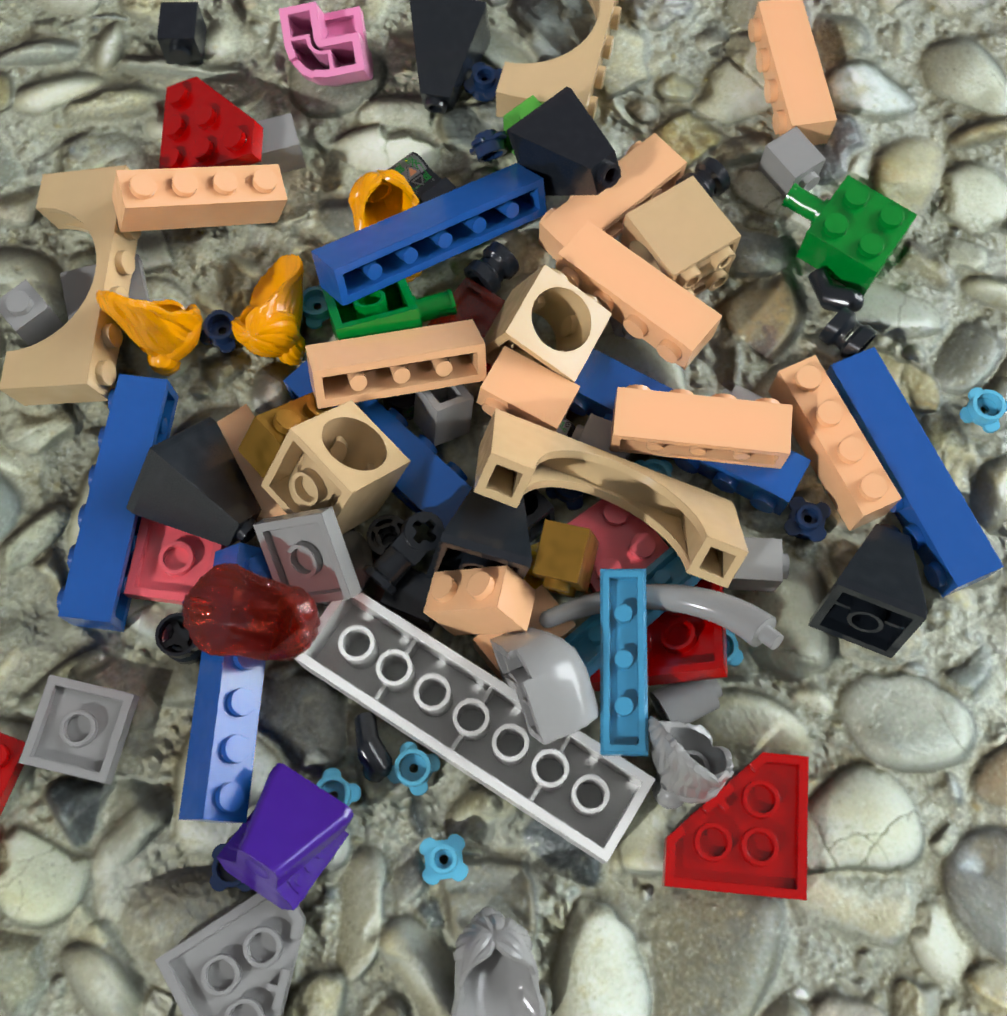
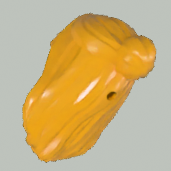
[348,170,422,283]
[231,254,306,366]
[96,290,203,376]

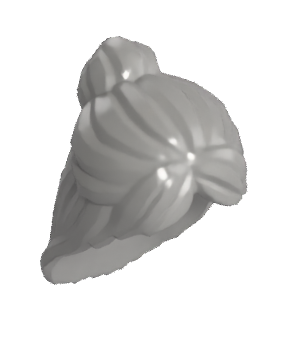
[648,716,734,809]
[451,907,546,1016]

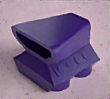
[216,763,353,910]

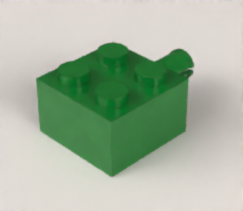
[782,175,917,297]
[322,279,457,341]

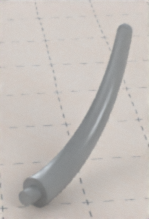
[539,584,784,650]

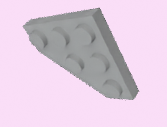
[155,893,307,1016]

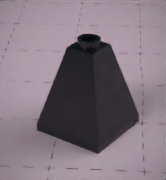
[409,0,491,113]
[507,87,621,196]
[126,417,262,547]
[426,486,532,579]
[808,524,928,658]

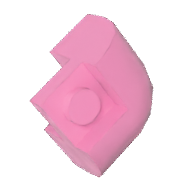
[279,1,373,87]

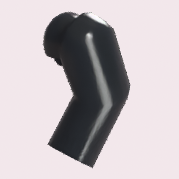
[808,268,864,312]
[354,712,392,783]

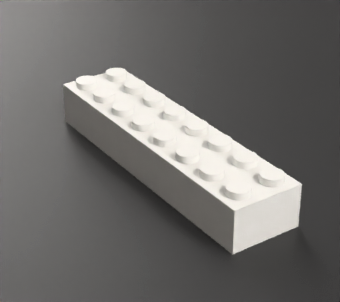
[293,592,656,864]

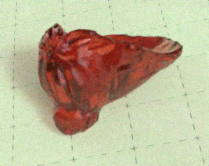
[182,563,321,661]

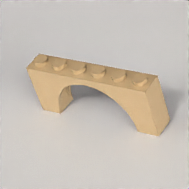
[496,0,625,120]
[0,165,141,406]
[474,409,749,588]

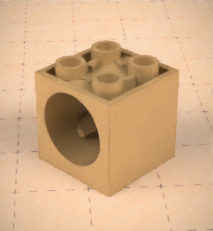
[621,176,741,297]
[483,264,612,382]
[261,400,411,534]

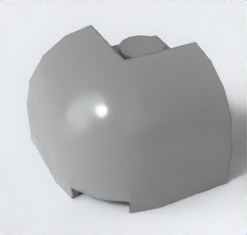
[490,627,600,745]

